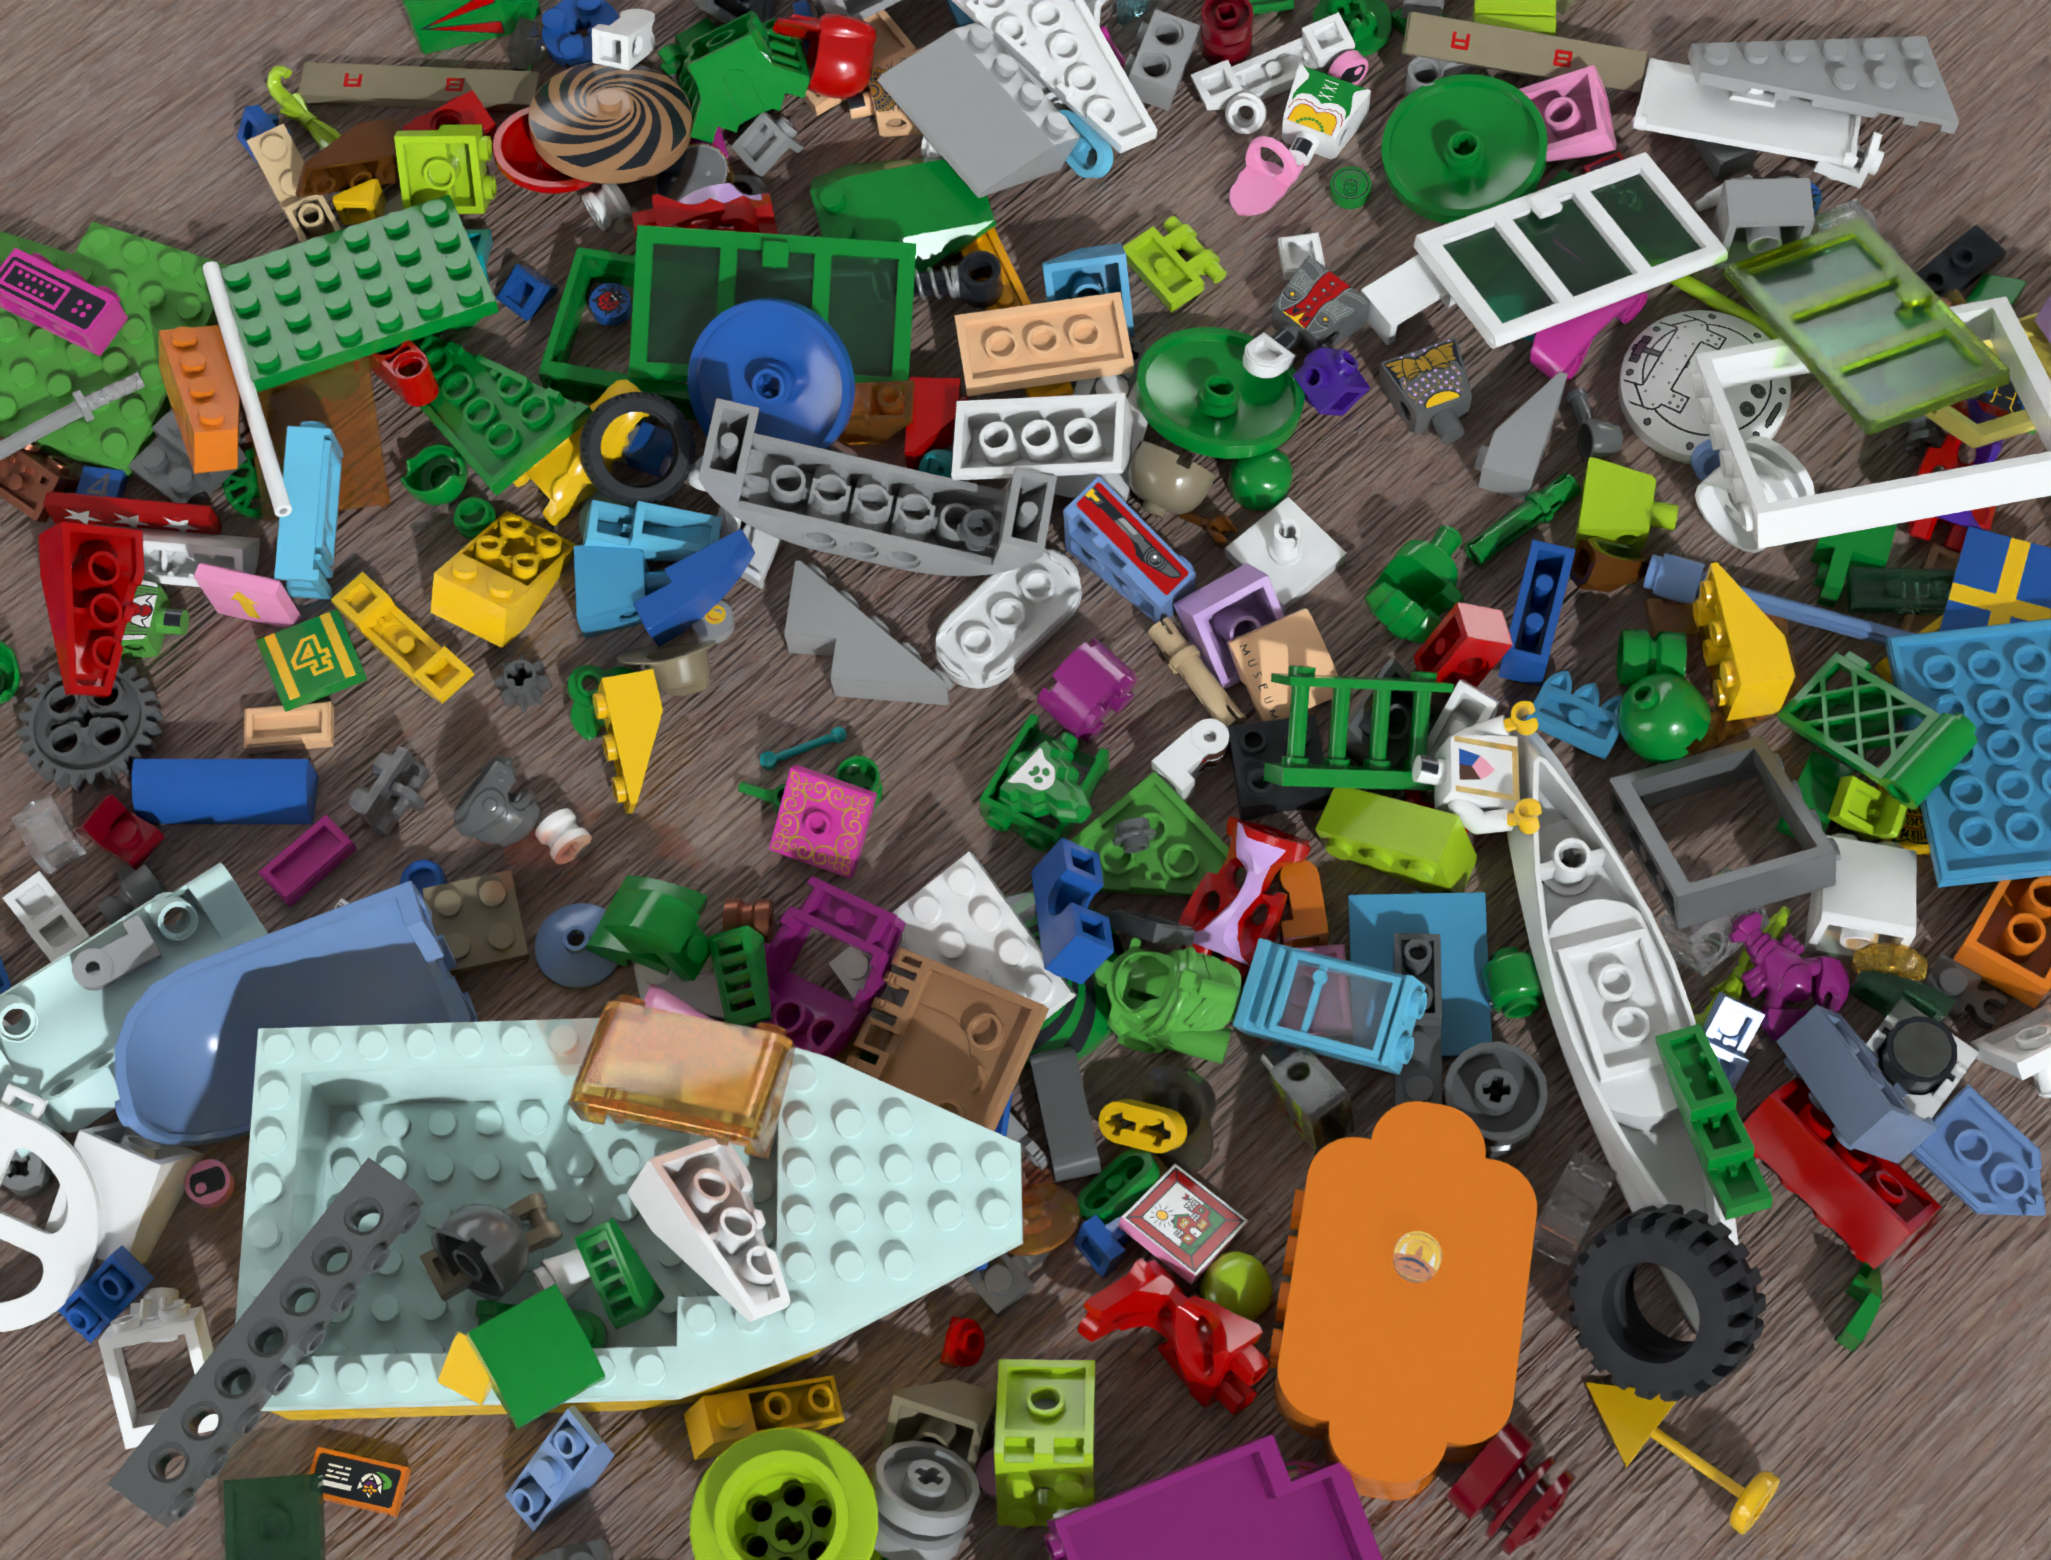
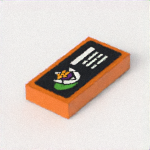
[303,1447,412,1517]

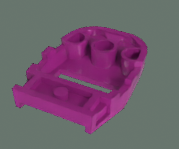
[737,876,906,1059]

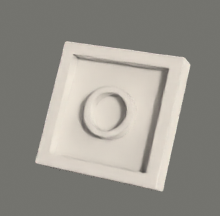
[1225,497,1347,612]
[1970,1004,2051,1098]

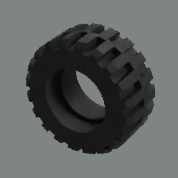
[1567,1204,1766,1402]

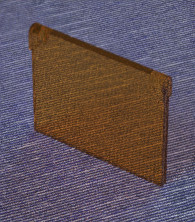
[251,356,391,522]

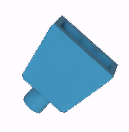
[574,545,671,638]

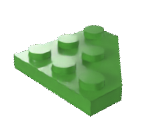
[1070,771,1244,898]

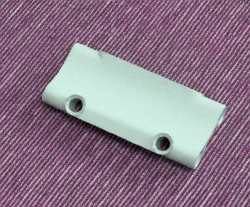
[0,863,268,1158]

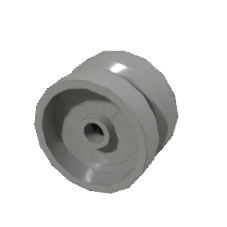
[870,1440,980,1560]

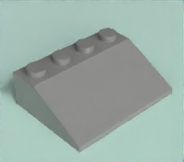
[877,22,1081,198]

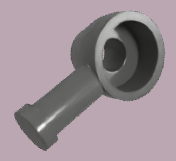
[1566,388,1623,462]

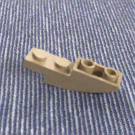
[247,123,341,243]

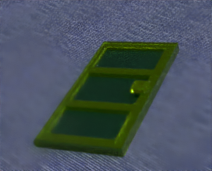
[1724,217,2010,435]

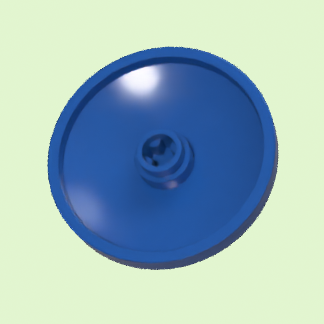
[687,298,855,450]

